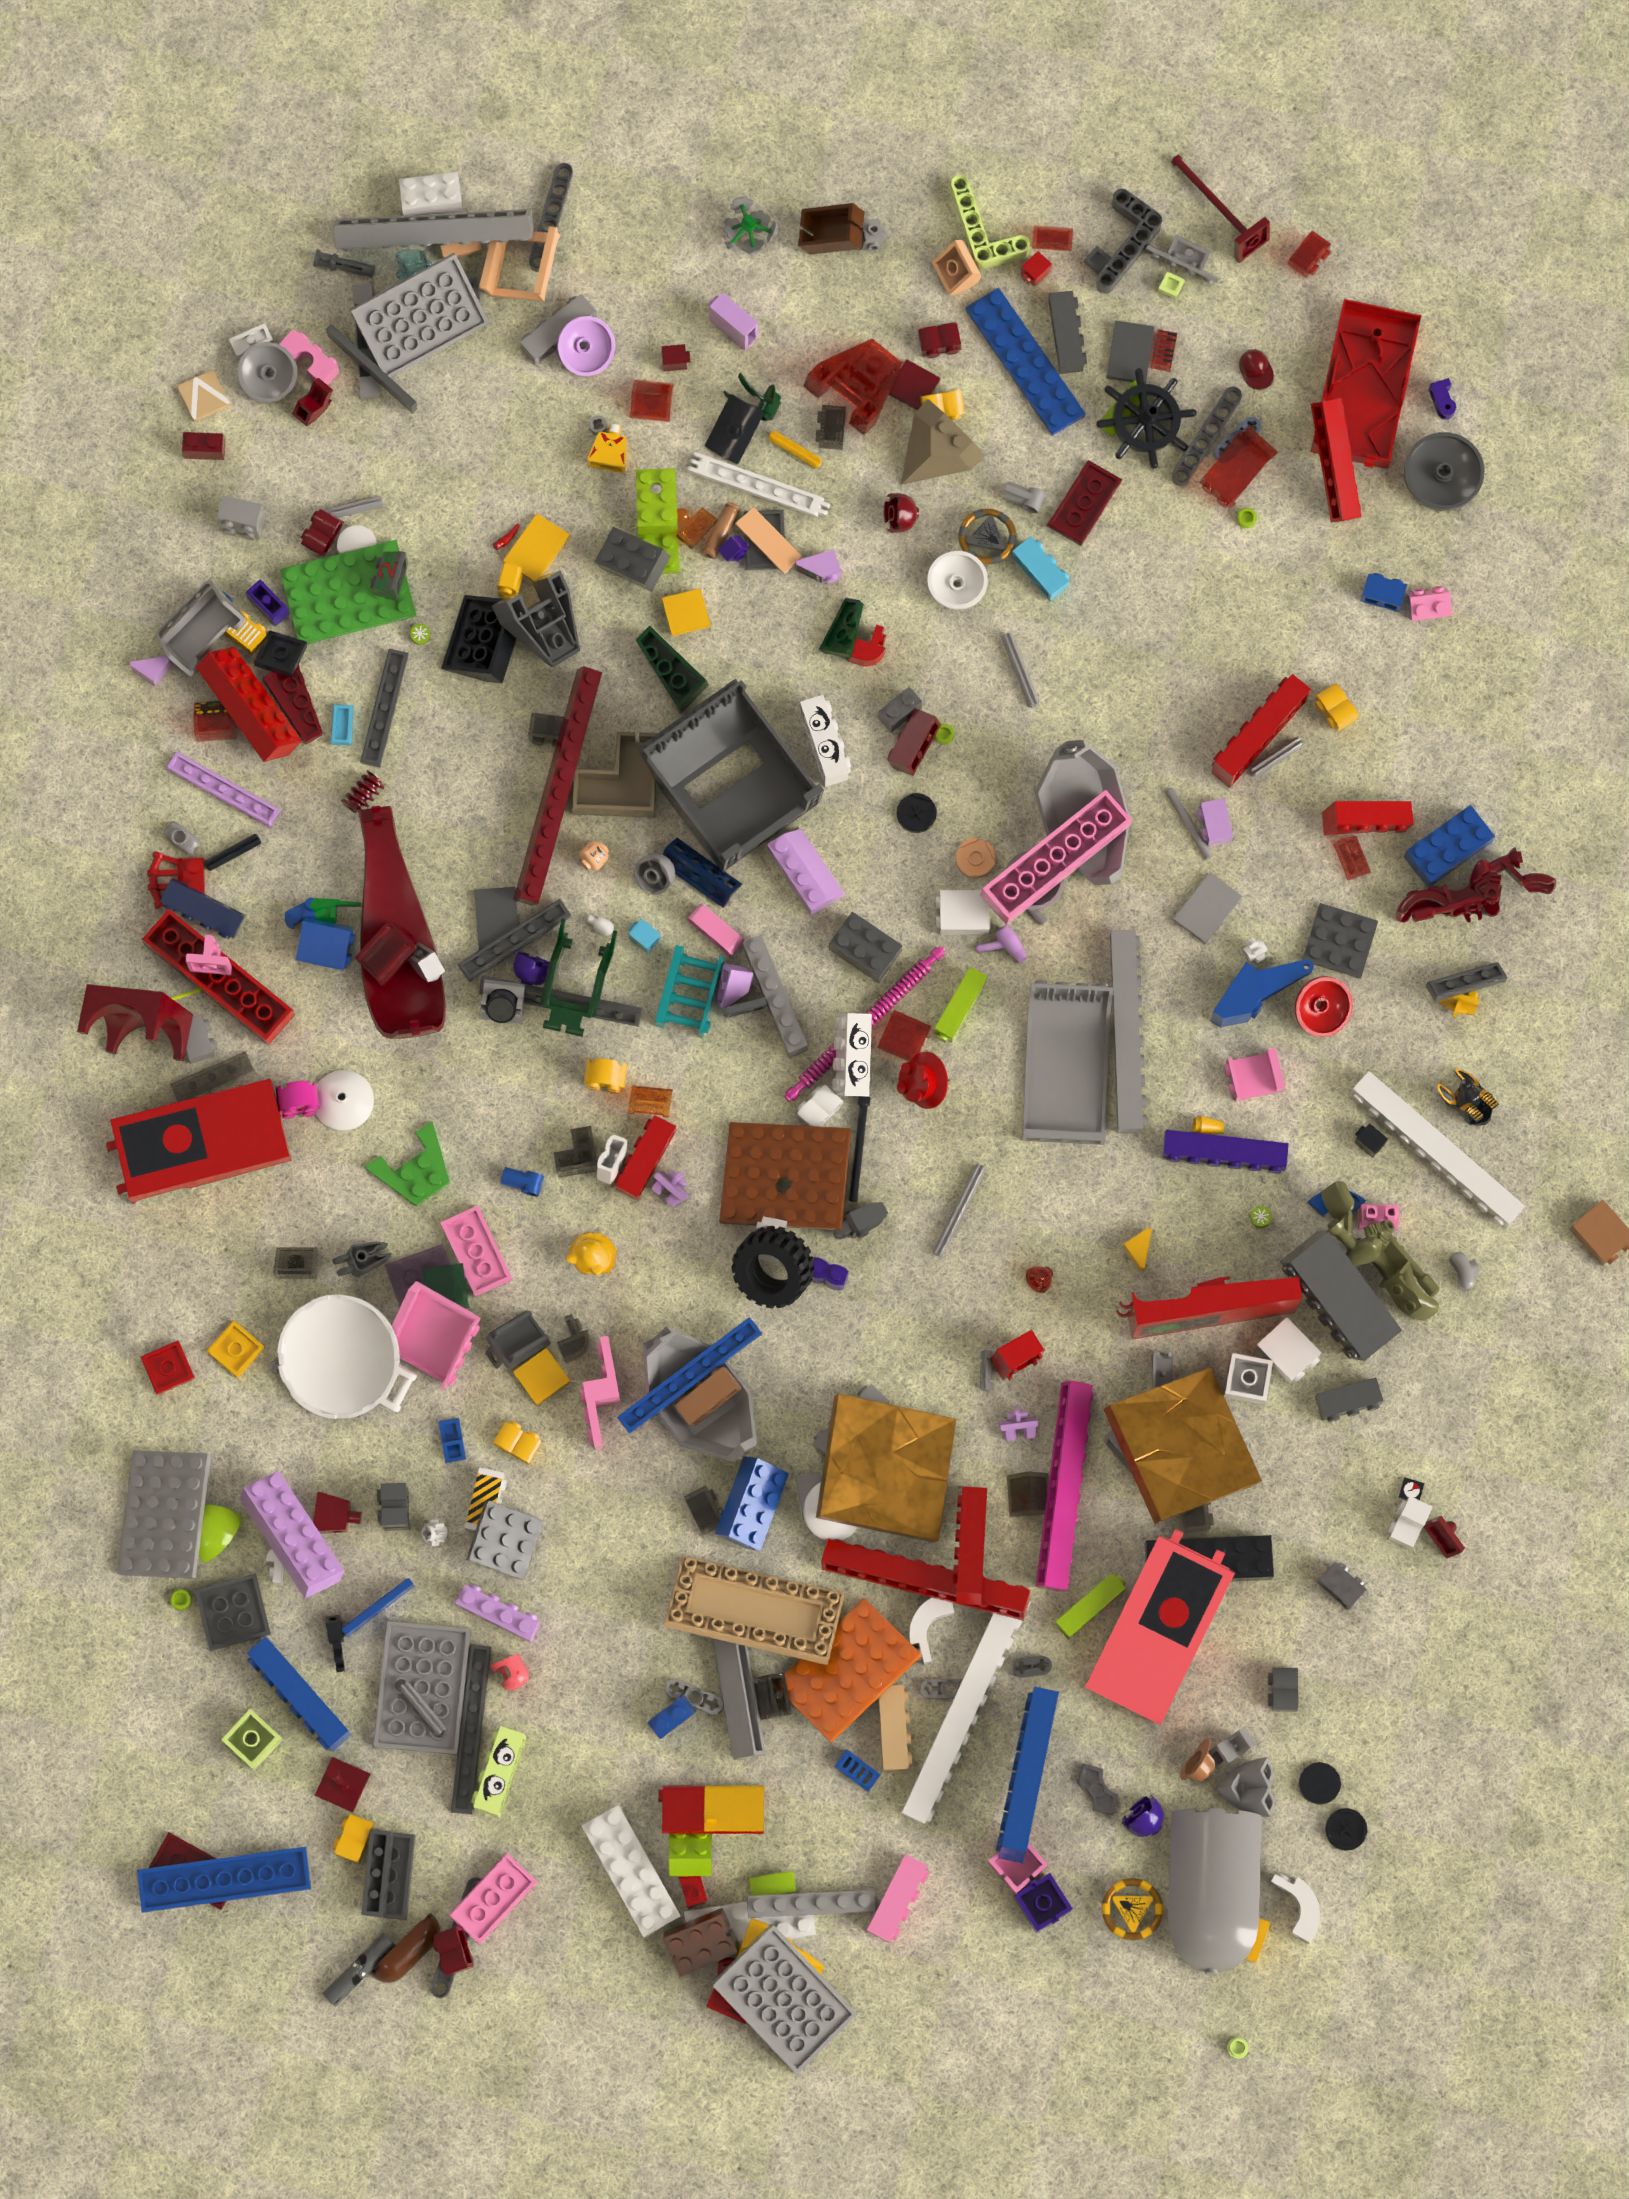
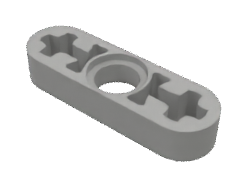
[665,1679,723,1715]
[920,1679,963,1699]

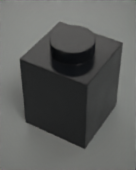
[1355,1123,1388,1158]

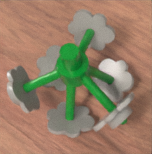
[723,196,779,255]

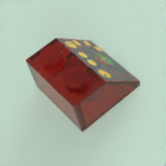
[193,701,237,742]

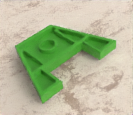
[364,1122,450,1206]

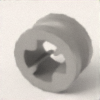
[589,416,607,436]

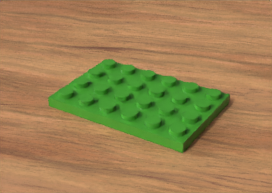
[280,540,416,644]

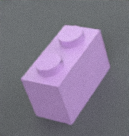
[1197,798,1233,846]

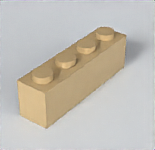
[879,1684,912,1772]

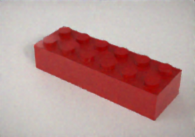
[196,647,302,762]
[1212,674,1311,788]

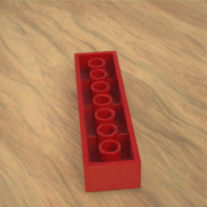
[142,909,295,1046]

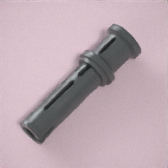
[313,249,375,278]

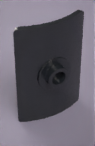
[705,394,764,464]

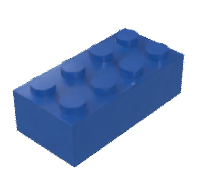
[1404,805,1495,888]
[715,1456,789,1551]

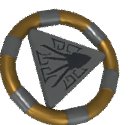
[958,508,1017,564]

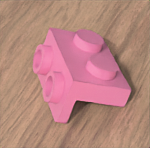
[1407,586,1452,621]

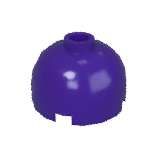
[513,951,549,985]
[1122,1795,1164,1837]

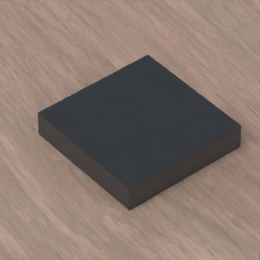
[254,630,307,678]

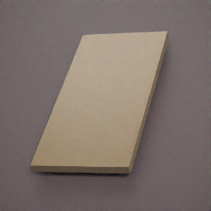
[663,1555,845,1665]

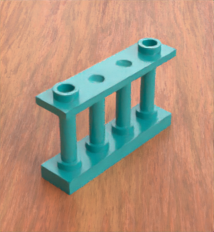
[655,945,724,1038]

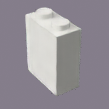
[936,890,990,935]
[1256,1317,1321,1384]

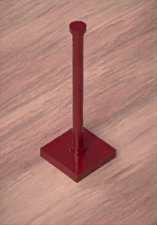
[1171,155,1270,263]
[315,1757,371,1813]

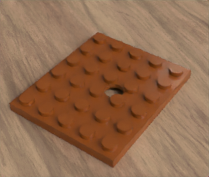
[719,1122,851,1230]

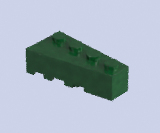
[636,626,709,713]

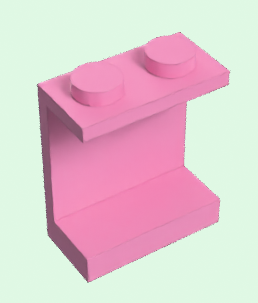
[1224,1048,1285,1101]

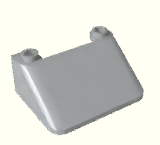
[156,580,246,677]

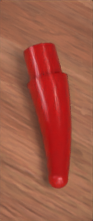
[493,523,520,550]

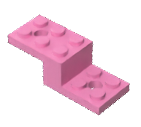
[580,1336,620,1450]

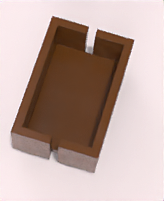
[798,203,865,255]
[663,1907,740,1977]

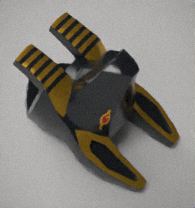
[1437,1068,1499,1126]

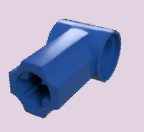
[500,1167,544,1197]

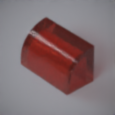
[1032,225,1073,251]

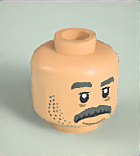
[579,841,609,871]

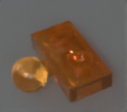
[676,507,718,549]

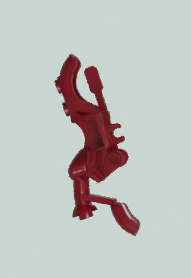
[1396,847,1556,923]

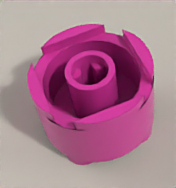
[275,1081,320,1119]

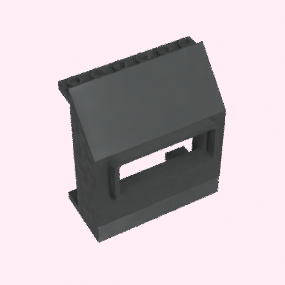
[638,678,824,873]

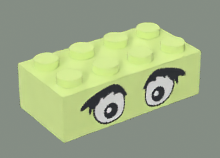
[471,1726,526,1819]

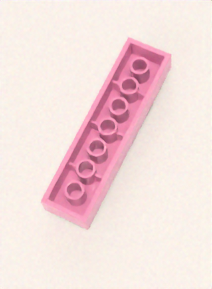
[980,790,1132,925]

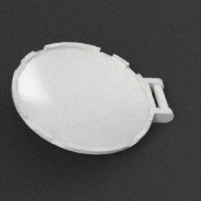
[277,1294,417,1419]

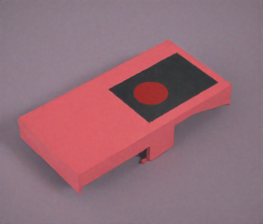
[1085,1529,1235,1725]

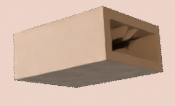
[1570,1200,1629,1266]

